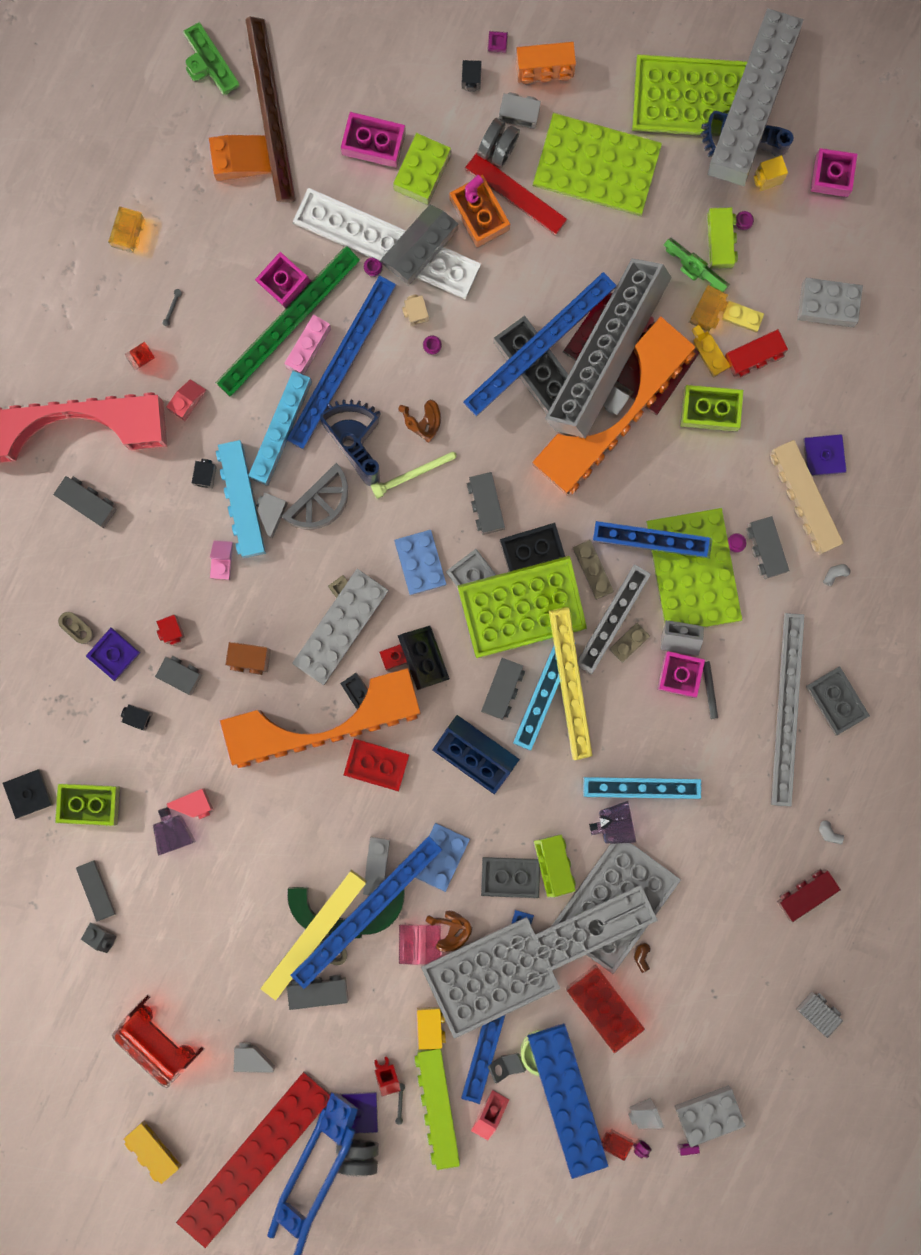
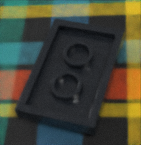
[398,625,450,690]

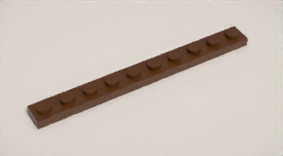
[245,16,296,203]

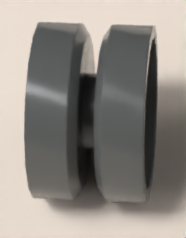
[477,117,520,168]
[336,1139,379,1176]

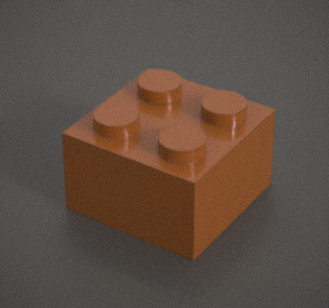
[225,642,271,675]

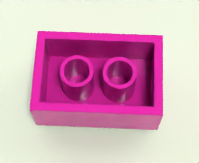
[341,112,406,168]

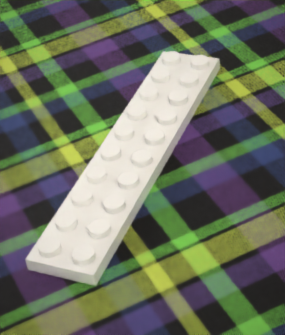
[293,188,481,300]

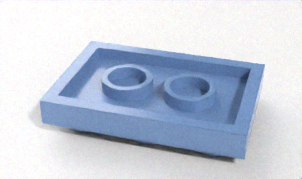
[394,530,446,595]
[415,823,470,892]

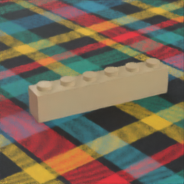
[770,440,844,555]

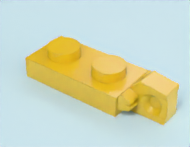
[691,325,731,378]

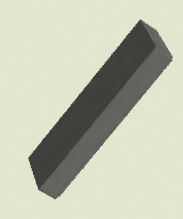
[76,860,116,922]

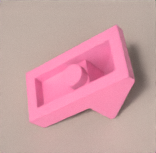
[210,540,233,580]

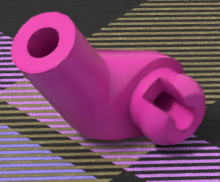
[465,175,484,203]

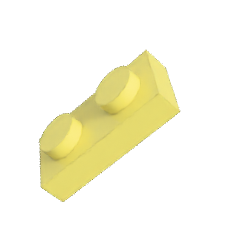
[721,301,764,333]

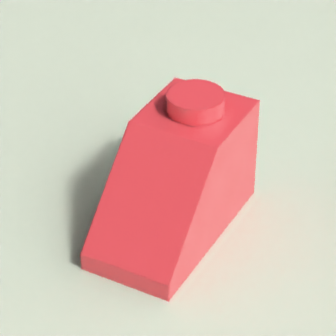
[166,379,206,421]
[167,788,213,819]
[471,1090,509,1140]

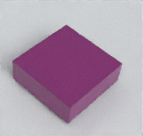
[488,31,508,53]
[678,1143,700,1156]

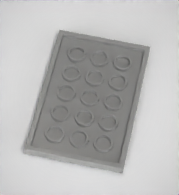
[551,834,681,974]

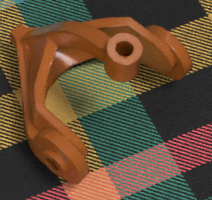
[398,400,441,443]
[426,910,472,952]

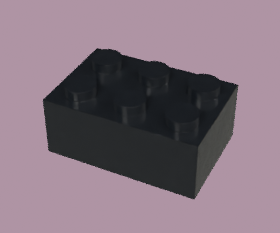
[499,523,566,572]

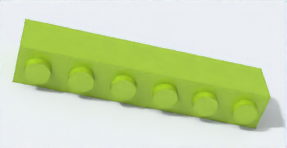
[414,1049,460,1170]

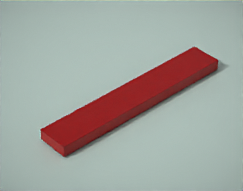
[465,153,567,236]

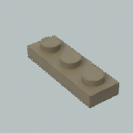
[573,540,614,600]

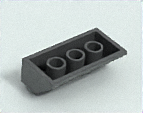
[380,204,458,286]

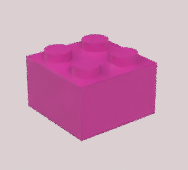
[811,148,857,197]
[255,252,311,308]
[657,651,705,698]

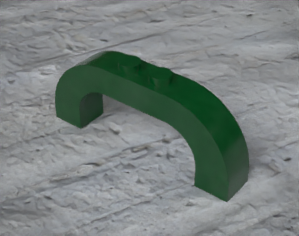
[287,887,405,938]

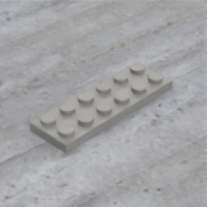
[292,569,389,685]

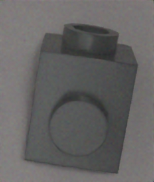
[81,922,116,953]

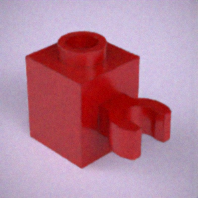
[374,1056,400,1097]

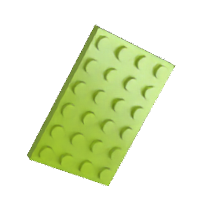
[632,55,747,136]
[533,113,662,216]
[646,508,742,627]
[457,556,587,658]

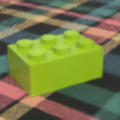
[393,133,451,205]
[680,385,743,432]
[55,784,120,826]

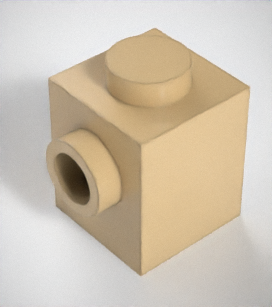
[402,294,429,326]

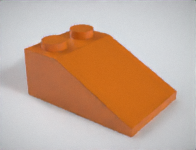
[209,135,272,181]

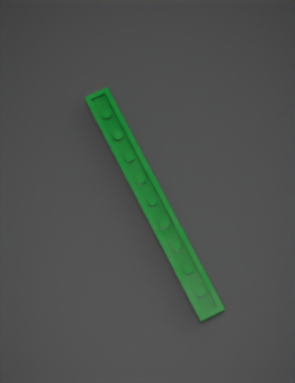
[215,246,360,397]

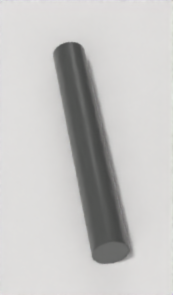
[703,661,718,719]

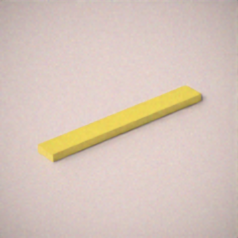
[549,607,593,761]
[260,869,367,1000]

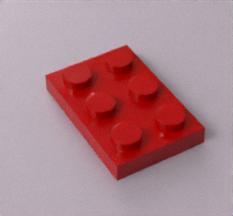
[343,738,409,792]

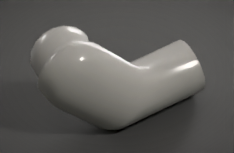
[823,564,850,586]
[819,821,844,844]

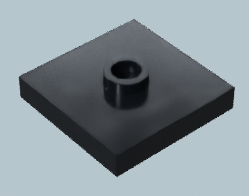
[2,769,53,819]

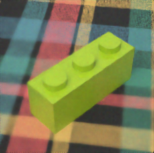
[707,207,738,269]
[534,834,576,897]

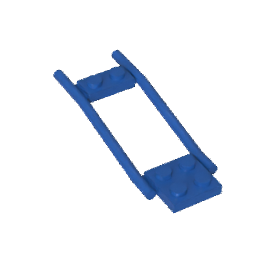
[267,1092,358,1255]

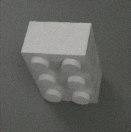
[797,278,863,328]
[674,1085,746,1147]

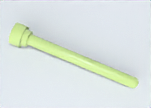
[370,452,457,499]

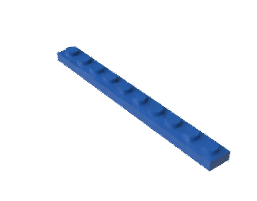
[463,272,617,417]
[286,275,396,450]
[290,836,443,989]
[461,910,534,1104]

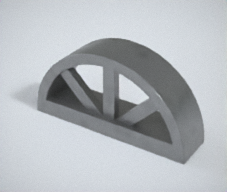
[282,463,348,530]

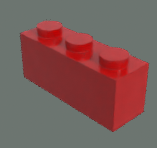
[724,329,788,377]

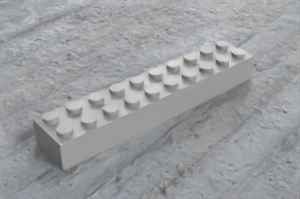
[708,8,804,186]
[545,258,672,438]

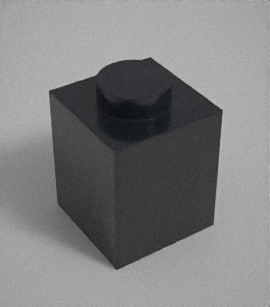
[462,60,481,92]
[192,459,217,489]
[121,704,153,731]

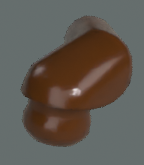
[634,943,651,973]

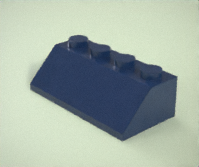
[432,715,520,795]

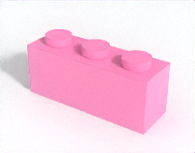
[284,314,331,375]

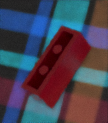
[777,869,841,922]

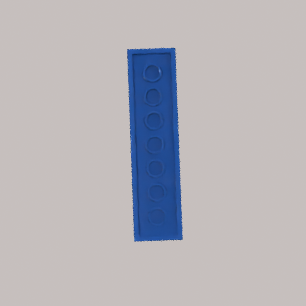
[527,1023,609,1179]

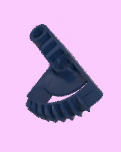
[701,111,794,157]
[320,399,381,486]

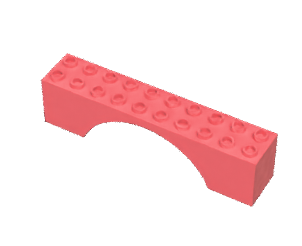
[0,392,167,463]

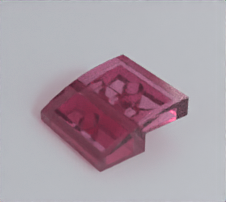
[399,925,441,965]

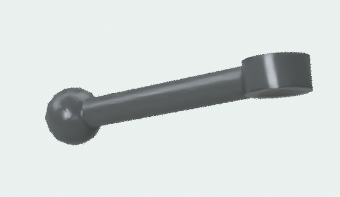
[162,289,182,326]
[395,1083,405,1125]

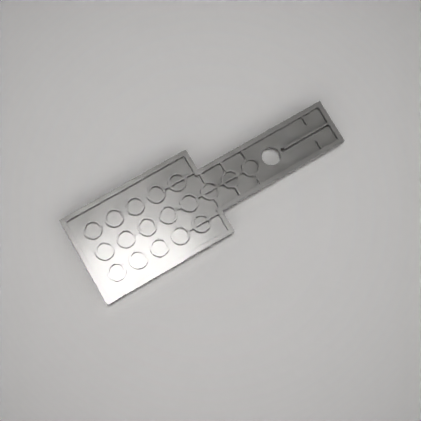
[421,885,658,1039]

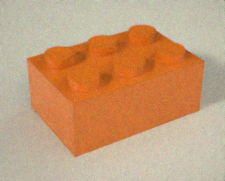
[516,41,576,84]
[449,175,510,248]

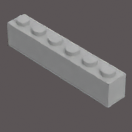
[578,564,651,674]

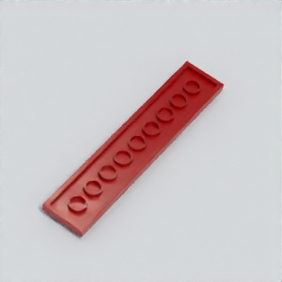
[176,1071,331,1248]

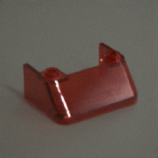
[112,995,204,1088]

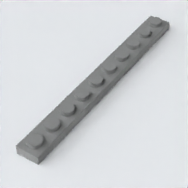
[771,613,804,807]

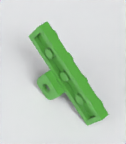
[183,22,240,96]
[664,237,730,293]

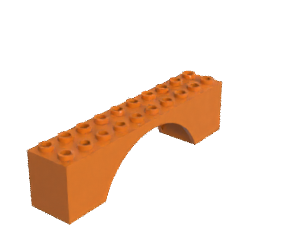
[532,316,696,495]
[220,668,421,768]

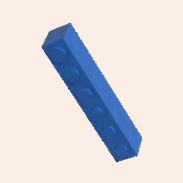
[593,521,713,558]

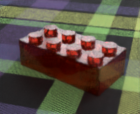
[565,964,645,1054]

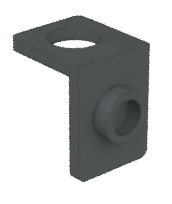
[488,1053,526,1083]

